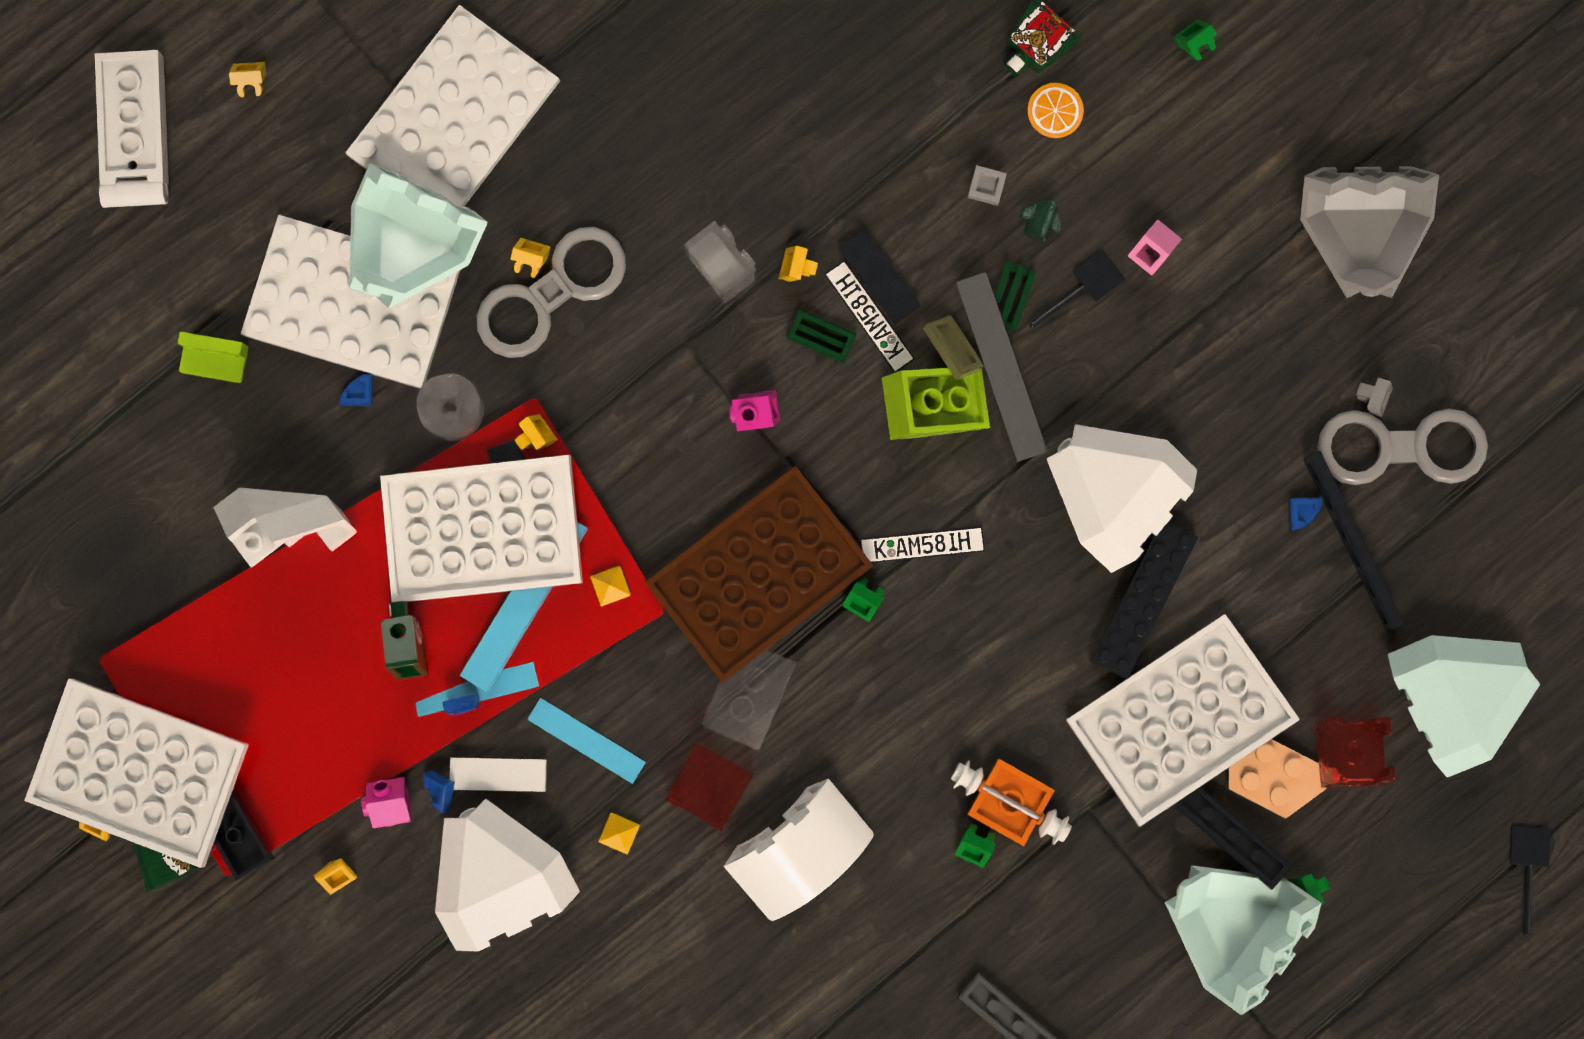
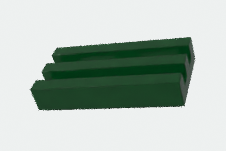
[995,261,1037,332]
[786,309,857,364]

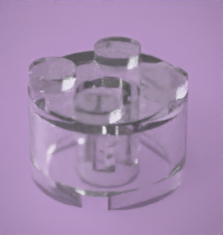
[417,374,485,441]

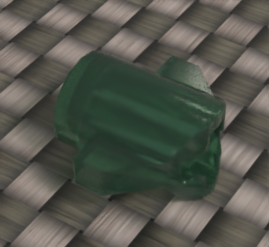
[1019,200,1061,241]

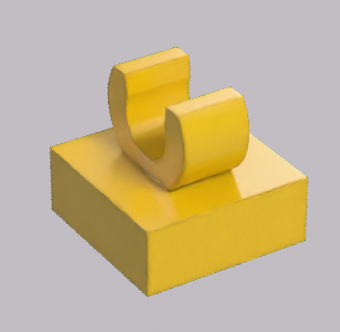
[229,62,267,97]
[511,238,551,278]
[778,246,818,282]
[514,414,558,450]

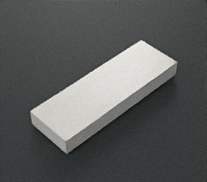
[450,758,547,792]

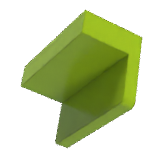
[177,332,249,383]

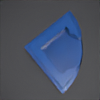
[339,374,373,406]
[1288,497,1322,531]
[442,695,481,716]
[423,771,455,814]

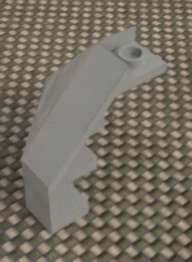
[1300,166,1439,298]

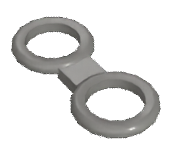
[476,227,626,358]
[1317,408,1488,485]

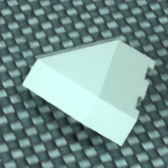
[349,163,488,308]
[1388,635,1540,777]
[1165,865,1322,1015]

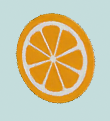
[1028,83,1084,138]

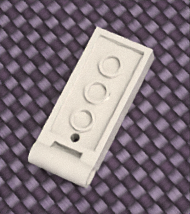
[95,50,169,208]

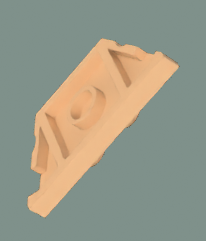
[1227,739,1341,818]

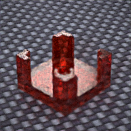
[1316,717,1396,788]
[665,743,753,832]

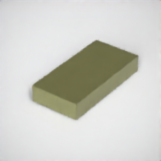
[923,315,984,380]

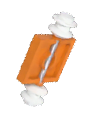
[951,759,1072,846]

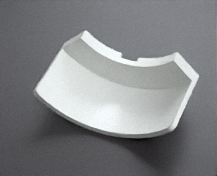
[724,779,874,921]

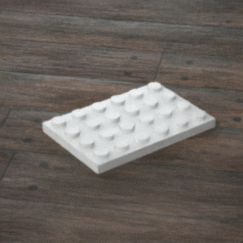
[346,5,560,207]
[241,215,460,389]
[380,455,583,602]
[1066,614,1300,827]
[24,679,249,868]

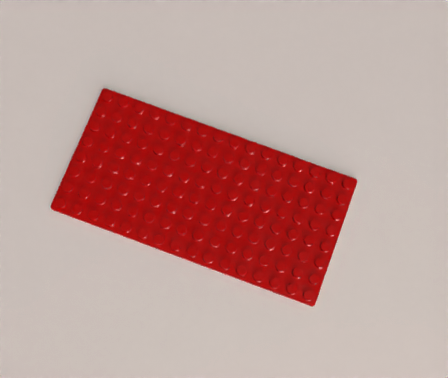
[100,399,664,876]

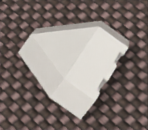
[1046,424,1197,573]
[213,488,357,567]
[435,799,580,951]

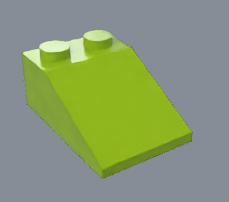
[882,368,990,440]

